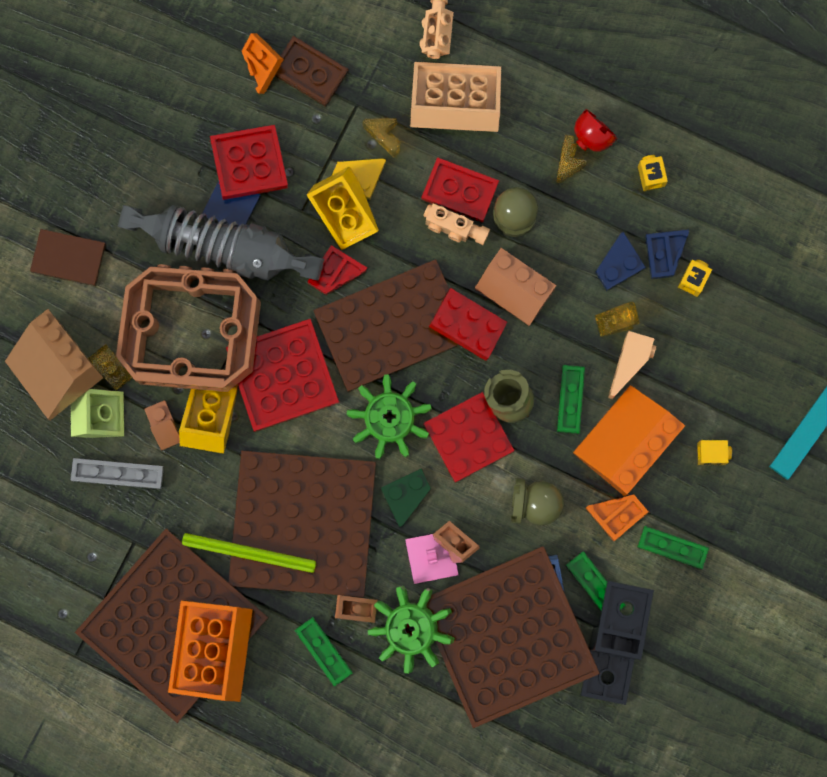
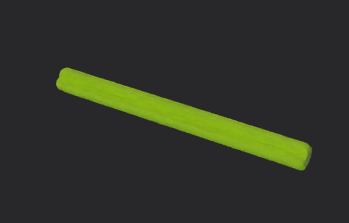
[182,533,316,573]

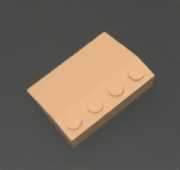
[410,62,501,132]

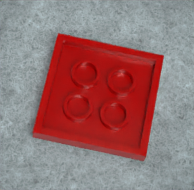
[210,125,288,200]
[423,392,514,483]

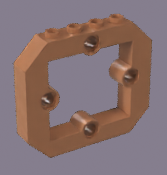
[116,264,261,392]

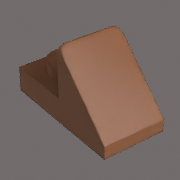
[144,400,180,451]
[433,521,479,563]
[335,595,377,623]

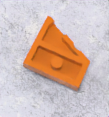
[242,33,284,94]
[585,495,649,541]

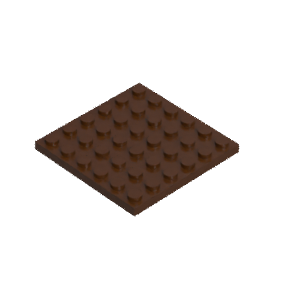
[228,451,376,597]
[74,529,269,723]
[418,546,600,728]

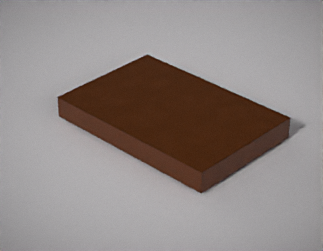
[275,36,349,107]
[30,229,106,287]

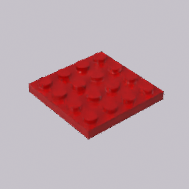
[226,319,339,432]

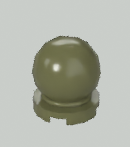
[493,187,538,237]
[484,369,534,423]
[511,478,564,526]

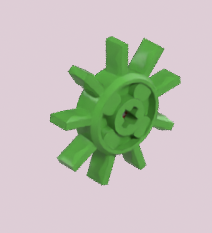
[347,374,432,460]
[368,586,455,674]

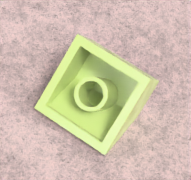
[71,389,124,438]

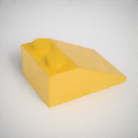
[306,166,379,250]
[179,384,238,454]

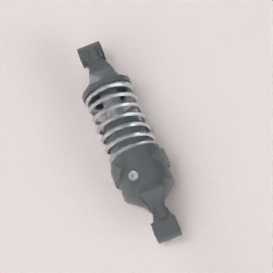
[118,204,325,281]

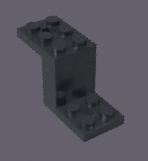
[580,581,654,705]

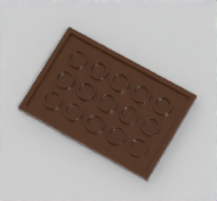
[313,259,460,392]

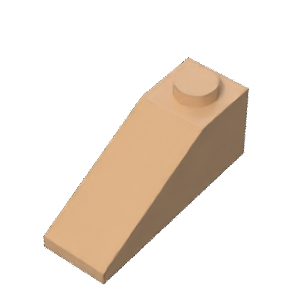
[608,331,656,399]

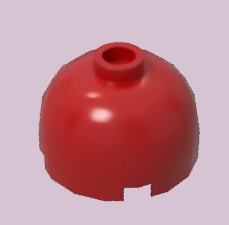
[574,109,618,152]

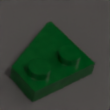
[381,469,431,528]

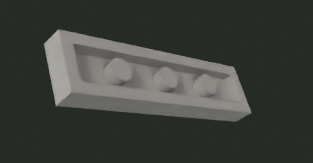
[71,458,164,489]

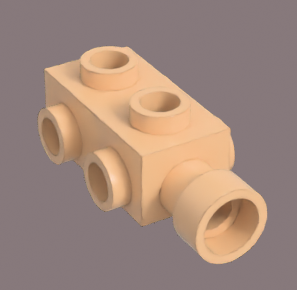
[420,0,454,59]
[424,204,490,245]

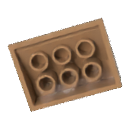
[5,309,103,421]

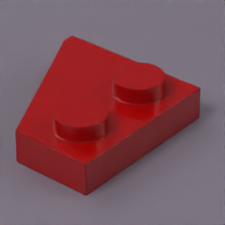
[307,245,367,295]

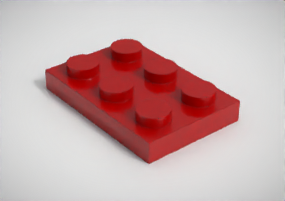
[421,157,499,222]
[429,288,507,361]

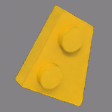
[332,159,386,200]

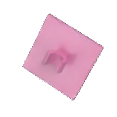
[405,534,458,584]

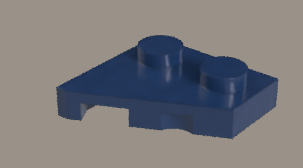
[645,229,689,279]
[595,232,646,291]

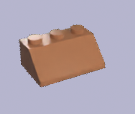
[475,248,556,326]

